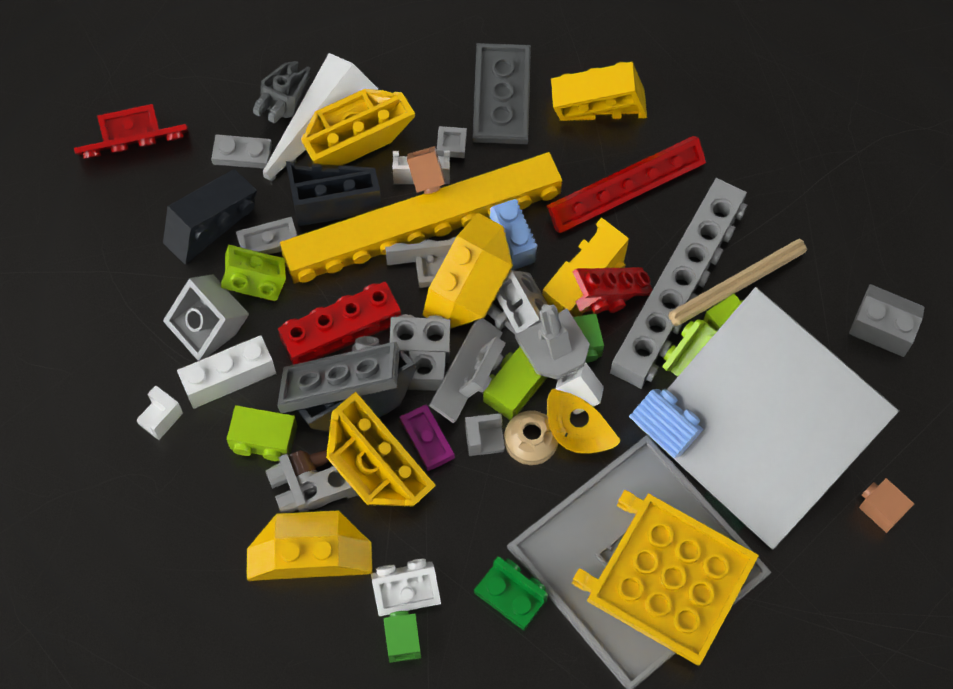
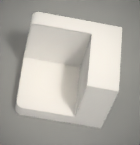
[556,362,603,414]
[137,385,183,440]

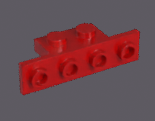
[74,104,189,159]
[572,267,653,314]

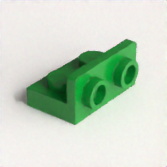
[474,556,548,631]

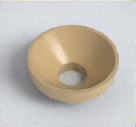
[504,411,558,465]

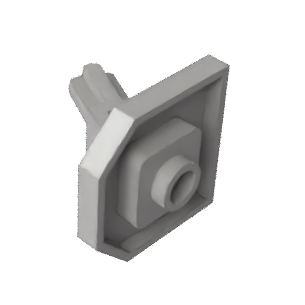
[515,304,590,380]

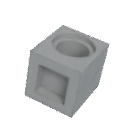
[408,351,446,391]

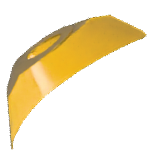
[547,389,620,454]

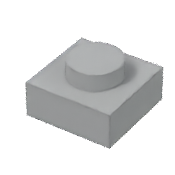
[436,126,467,158]

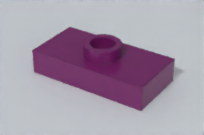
[400,404,455,472]

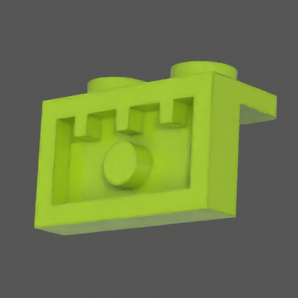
[221,245,286,301]
[662,319,717,377]

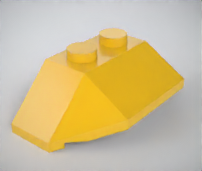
[301,89,415,166]
[422,213,513,329]
[326,391,436,506]
[247,510,373,581]

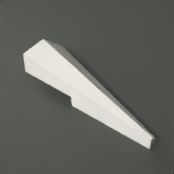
[263,53,378,181]

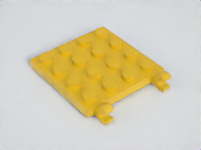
[571,490,759,666]

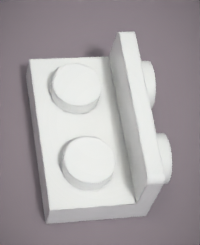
[371,558,441,616]

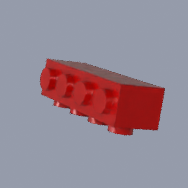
[278,281,401,365]

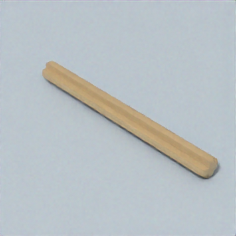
[668,239,807,326]

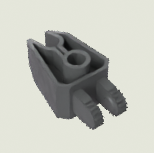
[253,61,310,123]

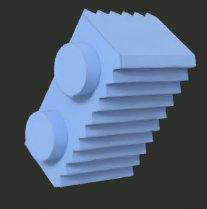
[490,199,537,270]
[629,389,704,458]

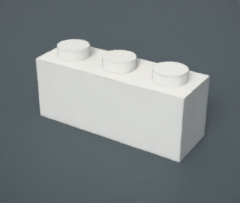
[177,335,276,409]

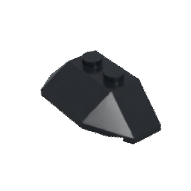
[298,350,417,432]

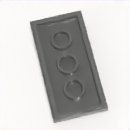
[473,43,531,144]
[277,342,400,413]

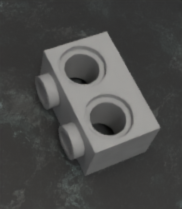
[496,270,548,334]
[390,314,451,363]

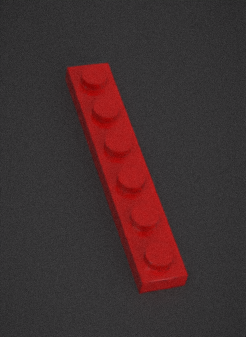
[547,136,706,233]

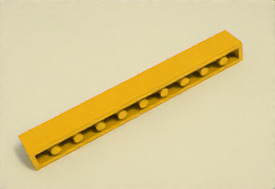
[280,152,562,284]

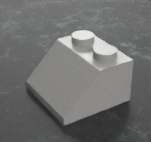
[163,274,249,361]
[849,284,925,357]

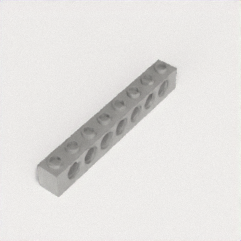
[610,178,748,389]

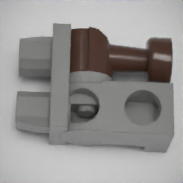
[266,444,358,513]

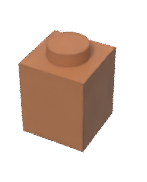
[407,146,445,194]
[859,478,914,533]

